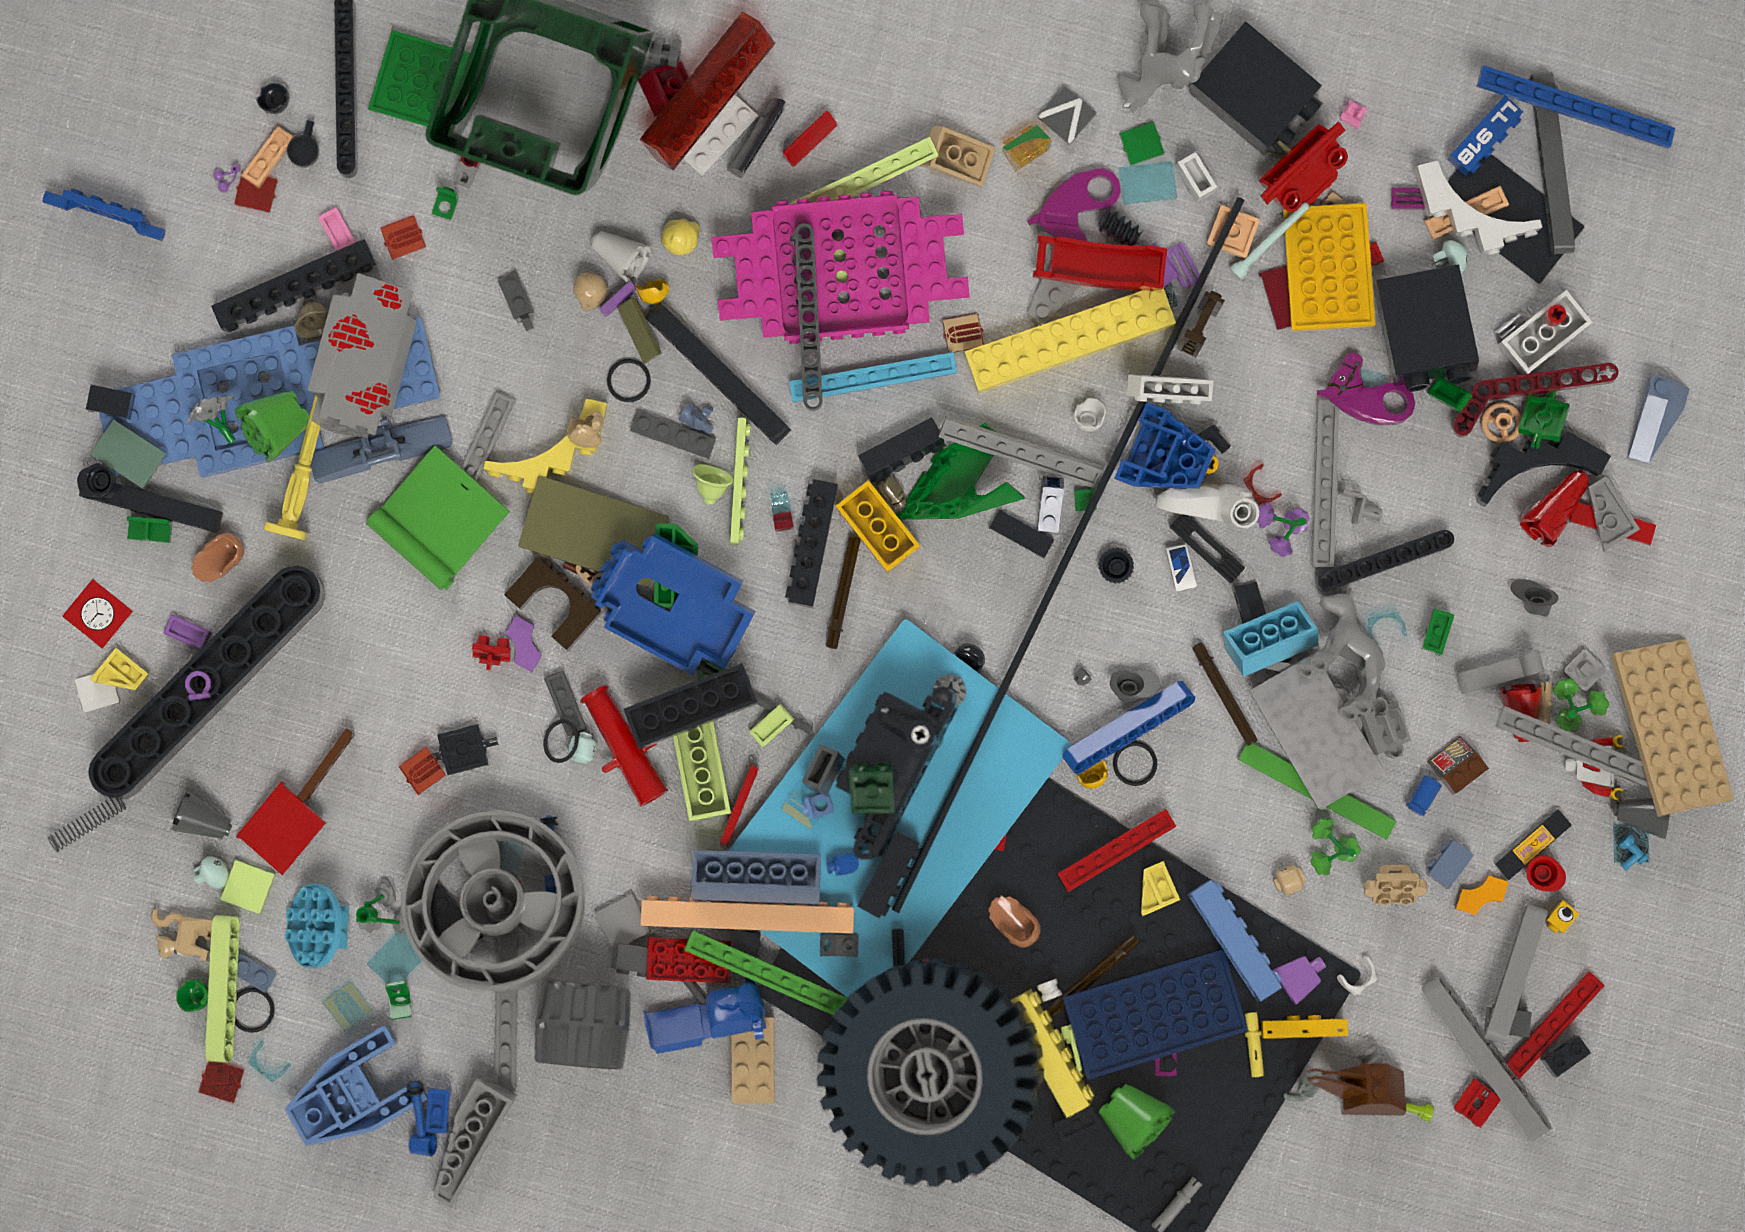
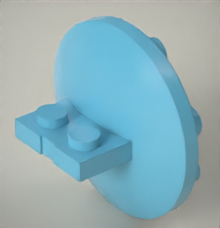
[285,883,349,969]

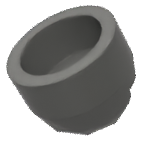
[1074,667,1092,686]

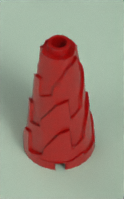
[1520,470,1589,547]

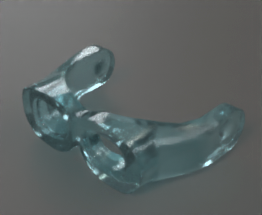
[1367,612,1407,639]
[248,1041,291,1083]

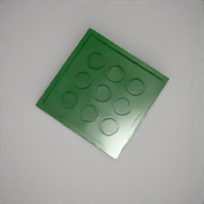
[368,30,470,127]

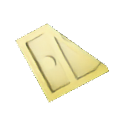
[90,648,149,691]

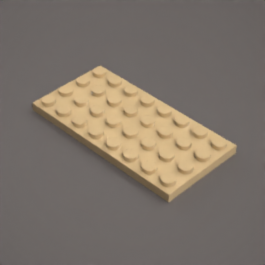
[1611,639,1734,817]

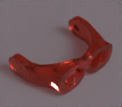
[1243,464,1282,505]

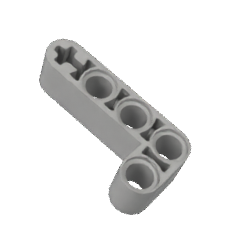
[1457,651,1545,694]

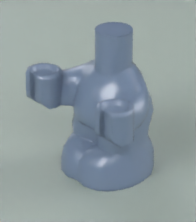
[678,402,714,434]

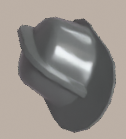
[1510,579,1558,617]
[1109,670,1160,703]

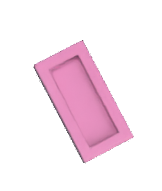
[318,207,355,251]

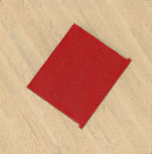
[236,781,326,875]

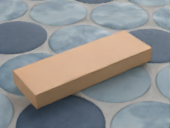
[241,126,295,188]

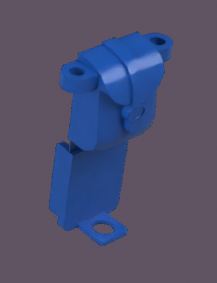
[643,978,767,1054]

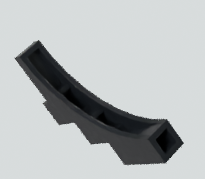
[1477,431,1611,507]

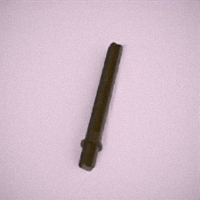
[825,537,860,649]
[1192,642,1258,746]
[1047,935,1140,1017]

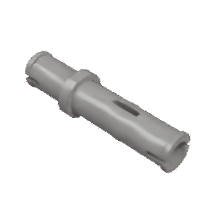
[1152,1176,1202,1232]

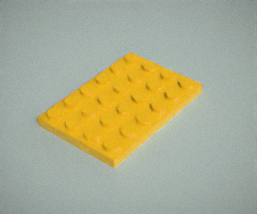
[1283,203,1376,332]

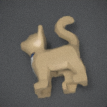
[151,909,212,962]

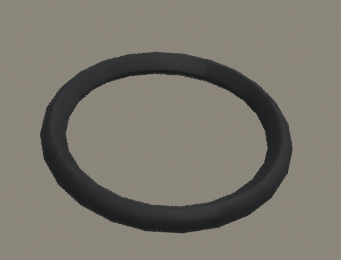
[607,359,651,402]
[543,719,579,763]
[1113,742,1157,786]
[235,988,275,1033]

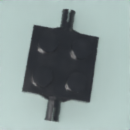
[427,724,499,776]

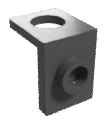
[820,935,859,957]

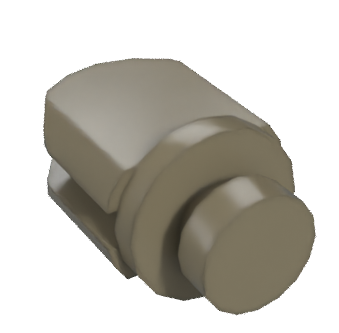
[878,477,907,509]

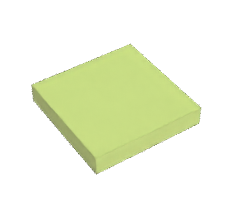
[220,860,276,914]

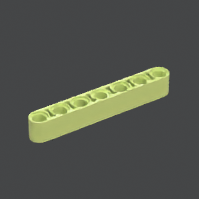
[205,915,240,1063]

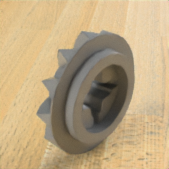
[933,674,966,705]

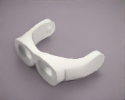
[1337,956,1378,996]

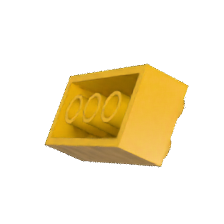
[835,480,920,574]

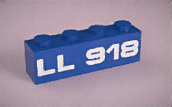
[1447,96,1523,176]

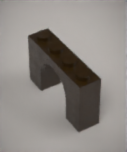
[504,557,601,651]

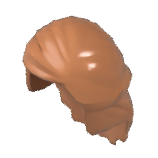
[191,533,245,583]
[988,896,1041,948]

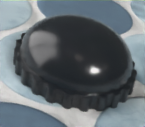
[1098,548,1134,584]

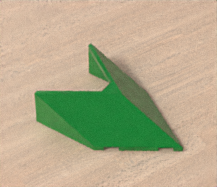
[896,422,1025,520]

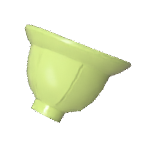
[692,464,734,504]

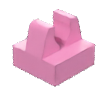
[1339,100,1368,129]

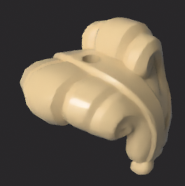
[566,411,604,448]

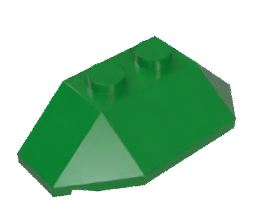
[654,523,698,608]

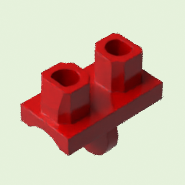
[472,635,511,671]

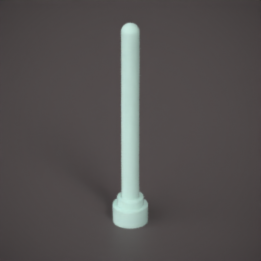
[1230,202,1309,280]

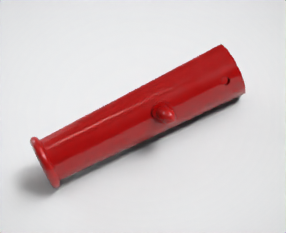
[580,685,669,807]

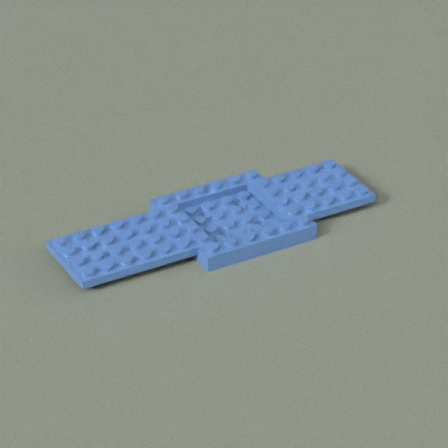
[99,317,441,478]

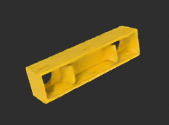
[1261,1015,1348,1038]

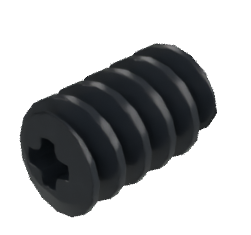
[1098,207,1144,246]

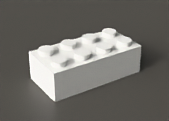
[1498,290,1593,375]

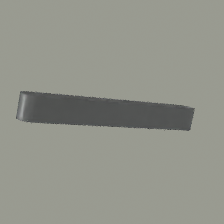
[1530,72,1575,255]
[795,223,823,412]

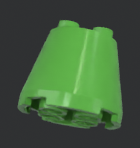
[235,391,310,462]
[1099,1084,1175,1159]

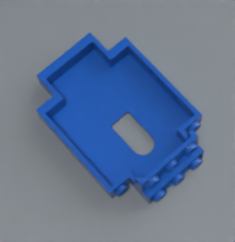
[590,533,756,676]

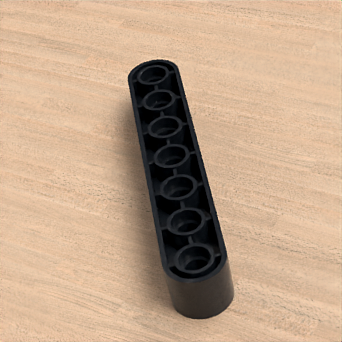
[88,566,325,799]

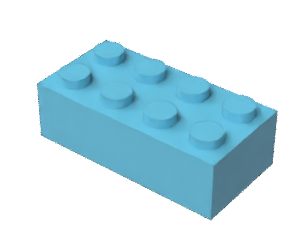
[1223,601,1318,677]

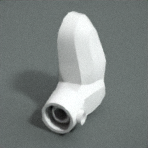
[1155,482,1259,529]

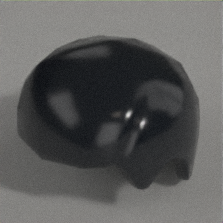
[256,83,290,114]
[954,643,985,673]

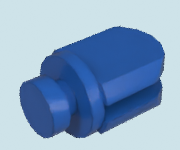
[826,853,859,876]

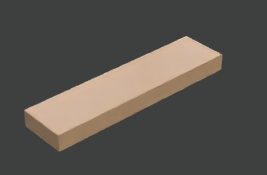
[1424,186,1509,240]

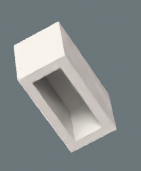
[1176,152,1217,202]

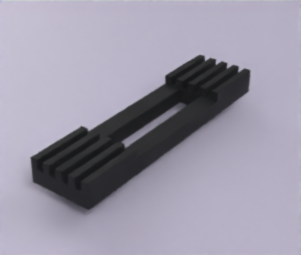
[1169,514,1245,584]

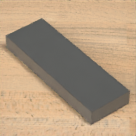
[544,670,587,737]

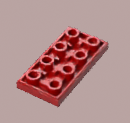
[646,937,731,983]

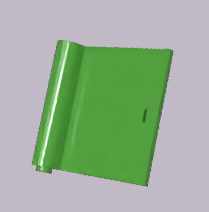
[365,445,510,591]

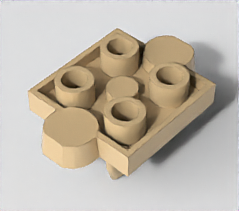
[1363,865,1427,905]

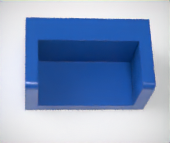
[425,1088,452,1133]

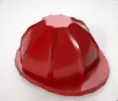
[1526,855,1566,892]

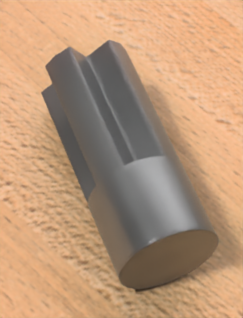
[1495,313,1525,340]

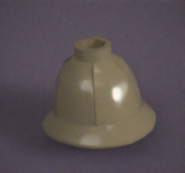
[294,300,328,338]

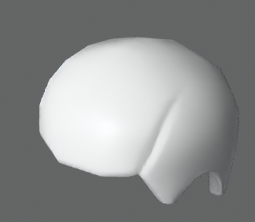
[1073,398,1106,432]

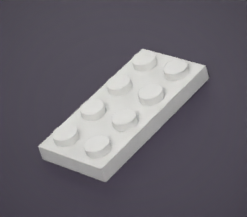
[672,88,759,177]

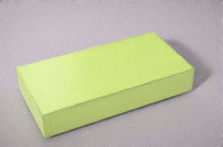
[749,704,794,747]

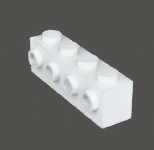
[1127,374,1213,404]

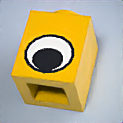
[1545,900,1579,934]

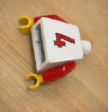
[1565,735,1625,800]

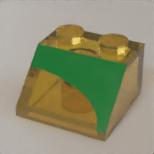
[1002,125,1052,172]

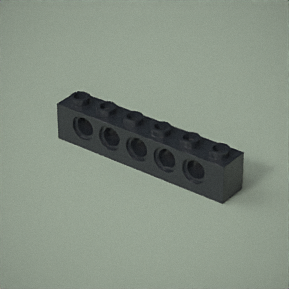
[785,479,838,608]

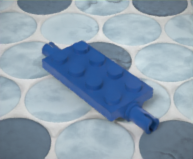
[42,188,166,241]

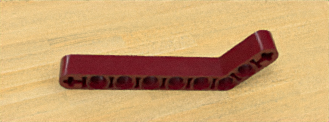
[1453,363,1619,438]

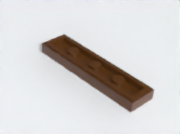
[297,728,355,802]

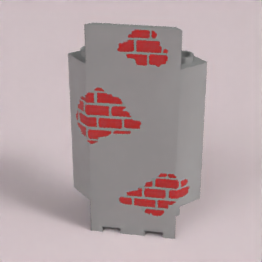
[307,273,417,438]

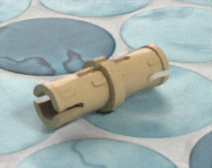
[1538,682,1553,725]

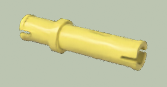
[1245,1012,1264,1077]

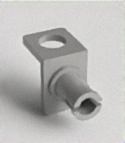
[1338,490,1383,524]

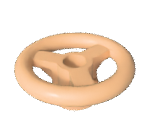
[1481,402,1522,443]

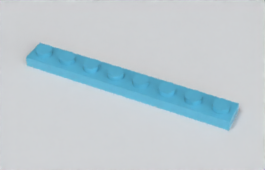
[789,352,957,403]

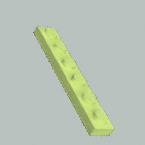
[730,417,751,545]

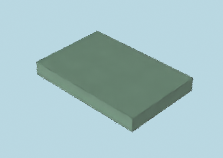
[90,419,167,489]

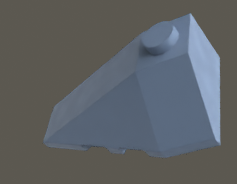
[1628,375,1689,463]

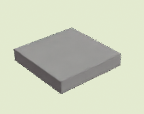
[595,894,651,949]

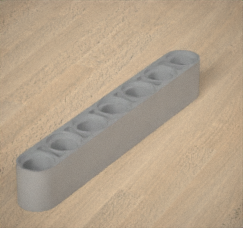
[1484,903,1548,1045]

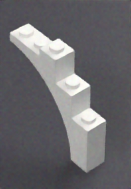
[1414,160,1542,256]

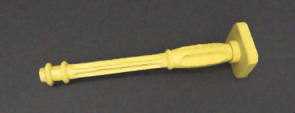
[263,395,321,541]

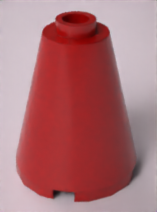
[1500,684,1542,742]

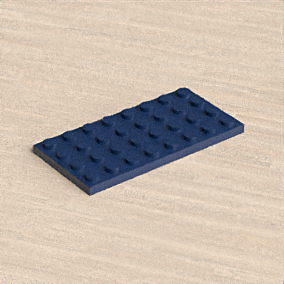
[1062,949,1248,1080]

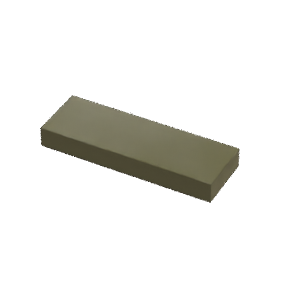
[617,298,662,363]

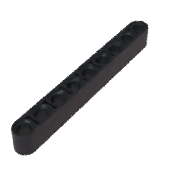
[334,0,358,179]
[644,302,791,445]

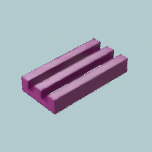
[1391,188,1425,210]

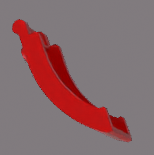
[1033,235,1167,290]

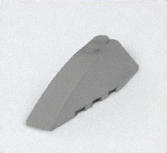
[433,1079,518,1208]

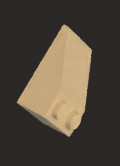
[919,126,995,187]

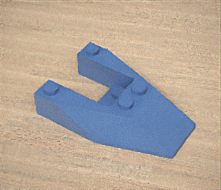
[285,1025,428,1146]

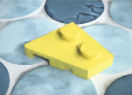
[1141,861,1180,916]

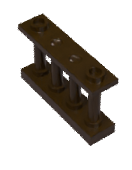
[1177,291,1225,358]

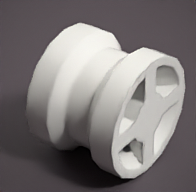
[1037,979,1062,1002]

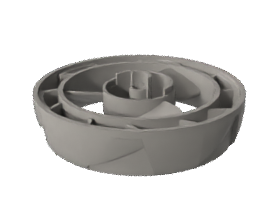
[401,811,585,993]

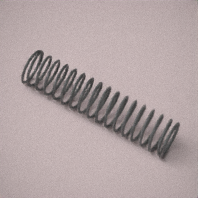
[47,797,126,852]

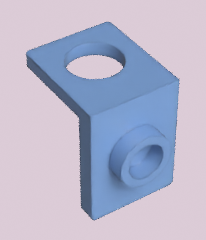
[801,794,834,820]

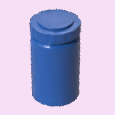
[1406,775,1442,816]

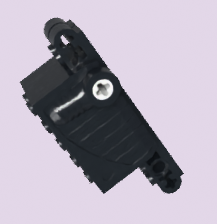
[835,687,959,860]

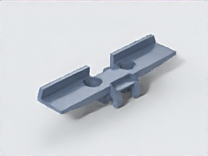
[311,416,453,484]

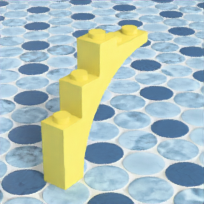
[483,398,608,495]

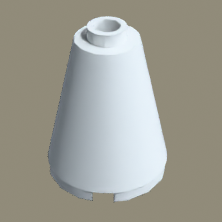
[591,231,651,282]

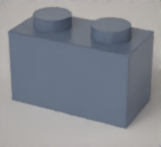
[1426,840,1474,889]

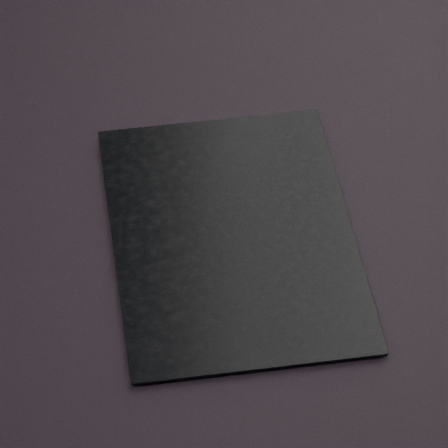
[758,779,1361,1232]

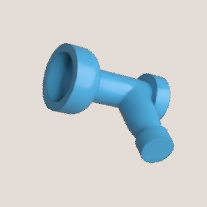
[1618,833,1649,872]

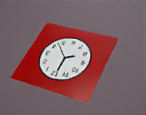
[62,579,133,649]

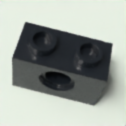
[1541,1035,1591,1077]

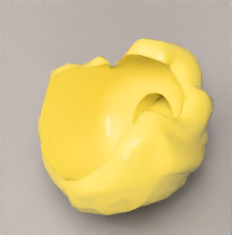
[661,218,700,256]

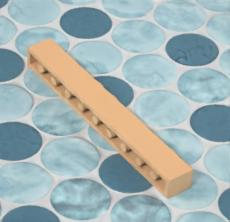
[641,896,854,933]

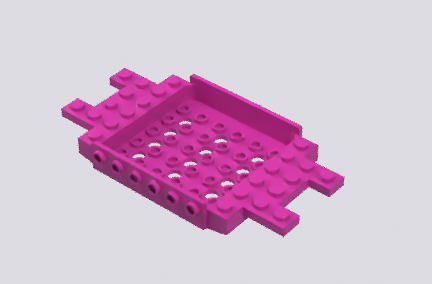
[711,191,970,344]

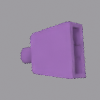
[1272,956,1326,1004]

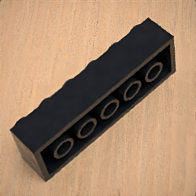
[624,663,758,750]

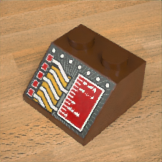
[1427,736,1489,795]

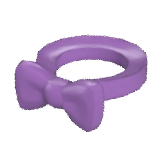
[185,671,211,700]

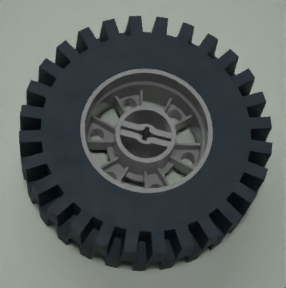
[816,959,1044,1187]

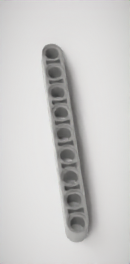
[1422,976,1552,1141]

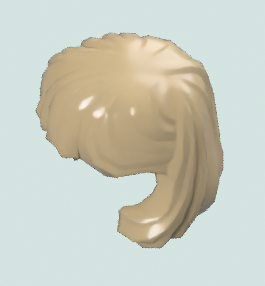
[573,272,608,310]

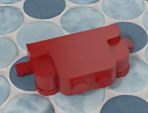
[1258,122,1348,212]

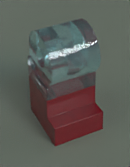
[770,491,794,532]

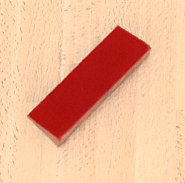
[783,111,837,167]

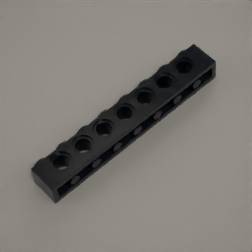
[211,239,377,332]

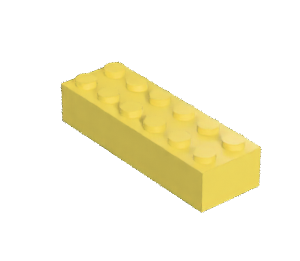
[1011,989,1095,1118]

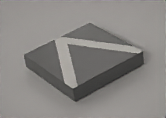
[1038,86,1097,145]

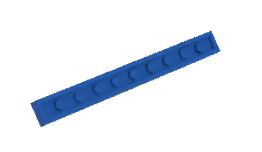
[1476,65,1675,149]

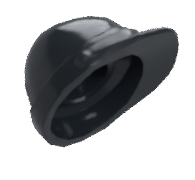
[77,463,116,498]

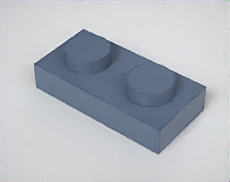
[237,953,277,993]

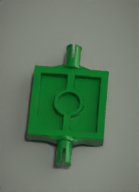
[1518,391,1570,449]

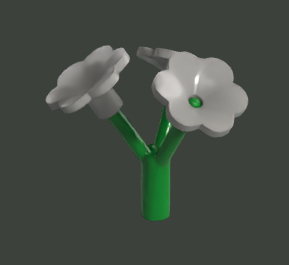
[186,396,236,444]

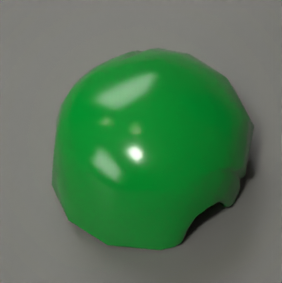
[176,979,208,1012]

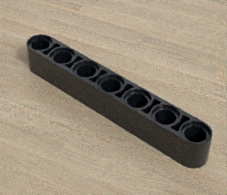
[79,484,223,533]
[1315,529,1455,592]

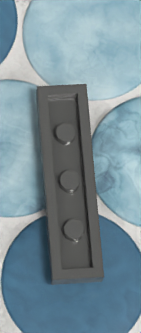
[630,411,716,459]

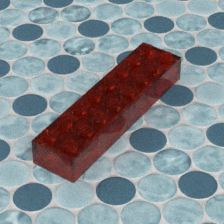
[639,12,776,171]

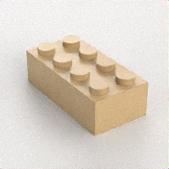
[731,1017,775,1104]

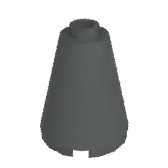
[171,791,232,839]
[1613,798,1670,839]

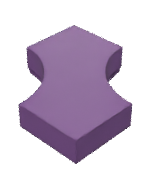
[505,616,542,672]

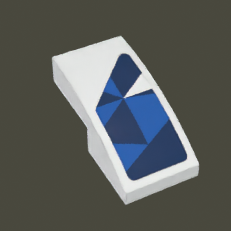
[1166,543,1197,592]

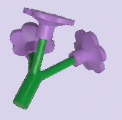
[1257,502,1309,557]

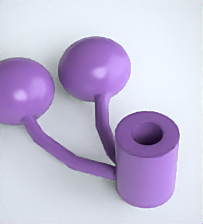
[213,164,241,193]

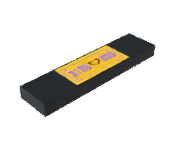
[1494,810,1572,880]

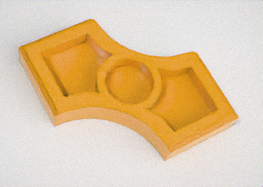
[1455,875,1509,915]

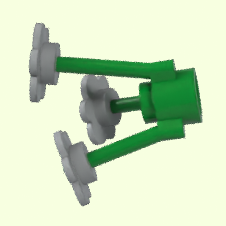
[356,883,405,935]

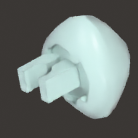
[1432,240,1469,273]
[193,856,228,889]

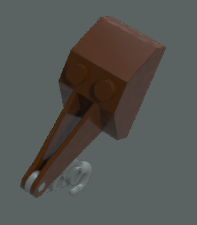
[1284,1063,1407,1116]

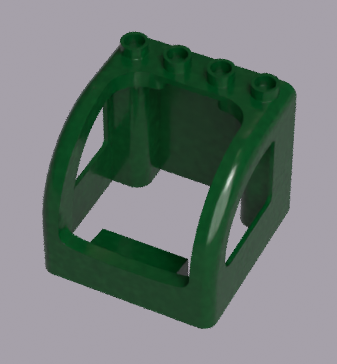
[425,0,654,195]

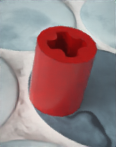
[1544,305,1567,327]

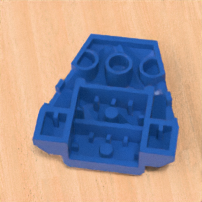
[1114,402,1216,489]

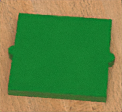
[1119,122,1165,166]

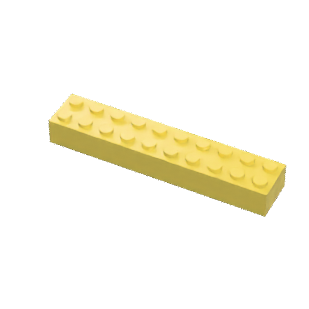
[964,288,1176,394]

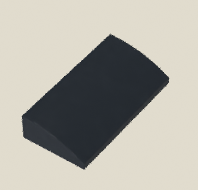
[728,98,786,179]

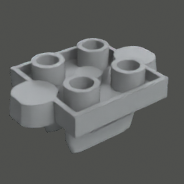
[1360,697,1411,758]

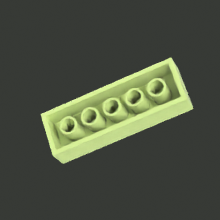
[673,721,731,822]

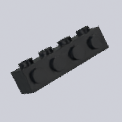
[858,417,945,483]
[857,831,921,919]

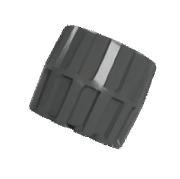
[535,981,631,1070]

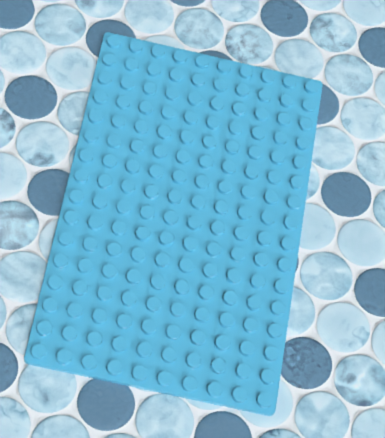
[723,619,1071,997]

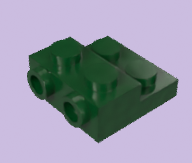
[849,763,895,813]

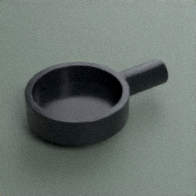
[287,120,319,168]

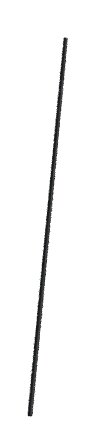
[892,197,1245,913]

